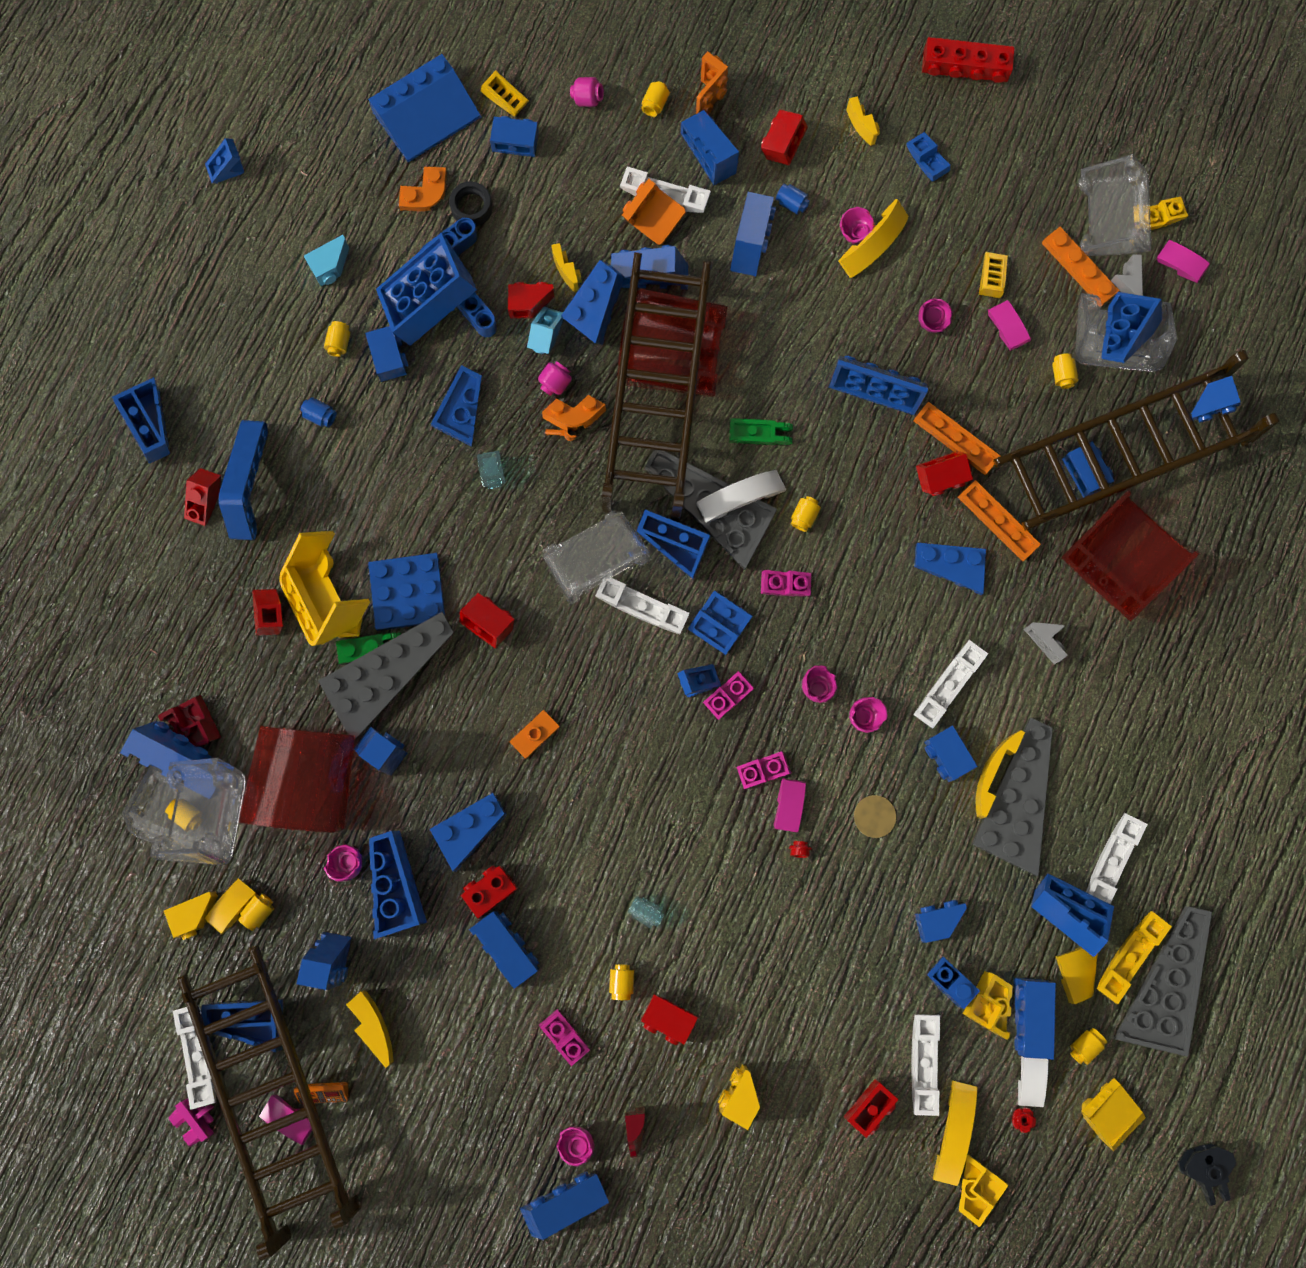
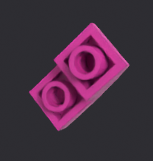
[1157,240,1210,283]
[988,300,1031,351]
[761,570,811,596]
[703,671,755,720]
[737,751,791,789]
[774,778,806,833]
[539,1009,590,1066]
[259,1095,312,1145]

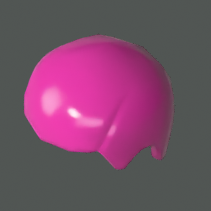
[840,207,875,245]
[918,298,952,333]
[802,665,837,703]
[849,697,888,733]
[324,844,362,882]
[557,1126,595,1166]

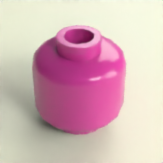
[570,77,604,107]
[538,361,572,396]

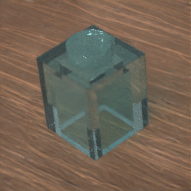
[477,451,506,489]

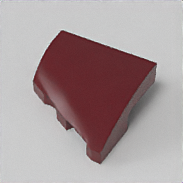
[158,695,221,747]
[625,1106,645,1158]

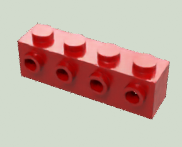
[922,37,1014,83]

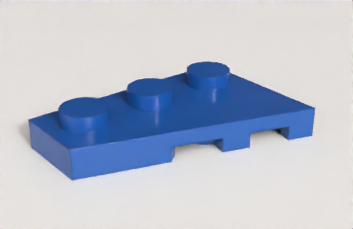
[431,365,482,447]
[914,543,986,595]

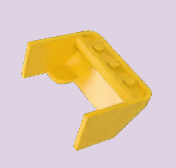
[280,531,370,646]

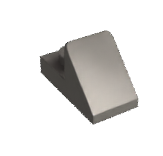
[1111,254,1143,296]
[1024,622,1067,664]

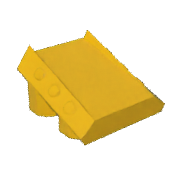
[1081,1078,1146,1152]

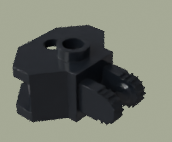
[1177,1143,1236,1206]

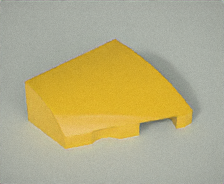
[1055,947,1098,1004]
[962,971,1013,1040]
[959,1154,1008,1227]

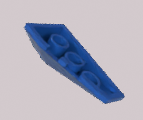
[1102,292,1162,363]

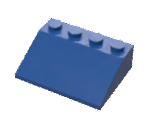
[368,54,481,163]
[376,233,477,346]
[829,356,928,415]

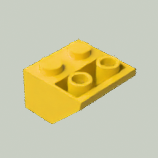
[718,1064,760,1130]

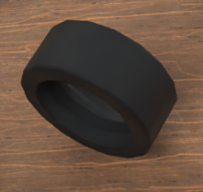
[449,181,492,227]

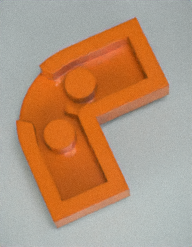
[399,166,447,211]
[542,395,606,431]

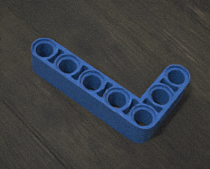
[421,218,497,337]
[219,420,268,541]

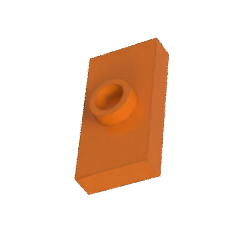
[509,710,560,759]

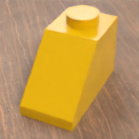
[164,892,218,940]

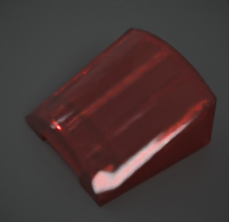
[617,289,728,397]
[1061,490,1199,622]
[238,726,355,833]

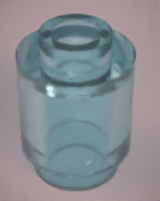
[627,896,665,929]

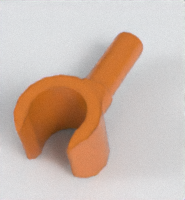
[545,427,578,441]

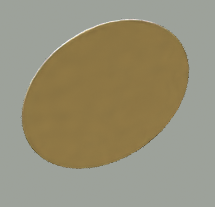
[854,795,896,838]

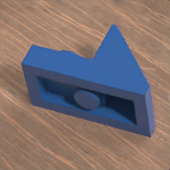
[205,138,244,183]
[677,664,721,697]

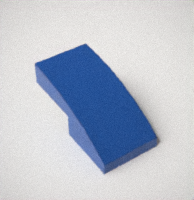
[906,132,951,182]

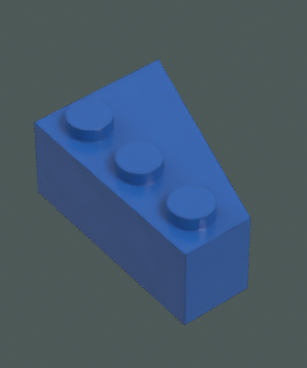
[681,110,739,185]
[520,1171,609,1240]

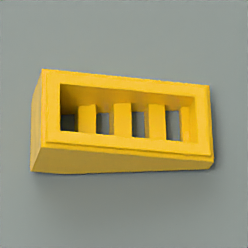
[480,70,529,117]
[979,252,1008,298]

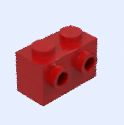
[761,109,808,166]
[916,451,973,496]
[459,593,514,649]
[460,865,518,919]
[641,993,698,1046]
[844,1079,898,1138]

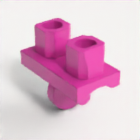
[169,1098,214,1146]

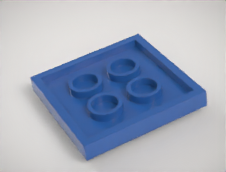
[368,553,446,631]

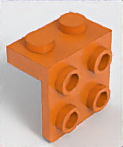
[696,51,728,115]
[622,178,686,245]

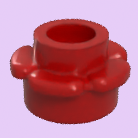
[789,841,812,858]
[1012,1108,1036,1133]

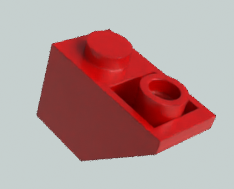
[508,282,554,318]
[184,468,221,526]
[252,589,283,636]

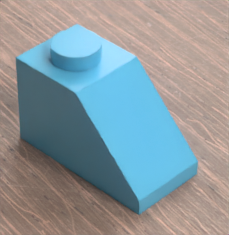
[304,235,349,286]
[527,307,564,354]

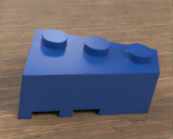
[730,192,776,277]
[611,245,688,290]
[561,260,624,345]
[112,377,170,464]
[637,510,710,580]
[354,726,408,776]
[430,793,507,872]
[1031,874,1114,957]
[469,911,540,989]
[296,932,351,990]
[1014,978,1056,1060]
[201,999,283,1052]

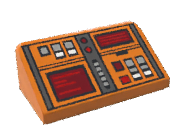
[294,1082,348,1104]

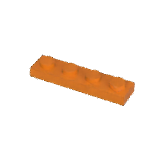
[1042,227,1120,307]
[913,402,1000,475]
[958,480,1041,561]

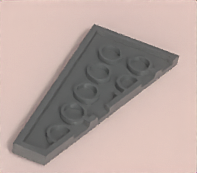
[645,450,777,570]
[318,612,454,742]
[971,718,1053,877]
[1113,906,1212,1057]

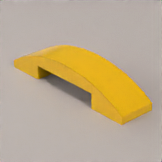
[838,199,909,278]
[976,730,1025,819]
[1097,911,1172,1004]
[933,1081,977,1186]

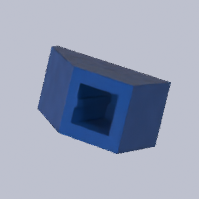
[1191,376,1241,423]
[915,900,967,943]
[927,956,980,1009]

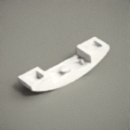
[620,167,711,213]
[696,470,786,523]
[595,575,689,635]
[913,640,988,729]
[1086,813,1147,904]
[173,1005,216,1110]
[911,1014,940,1116]
[1018,1056,1048,1107]

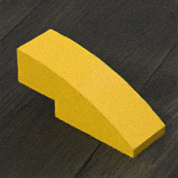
[346,990,394,1068]

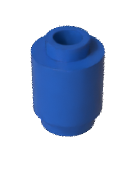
[776,183,810,215]
[300,397,337,428]

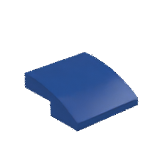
[688,590,753,655]

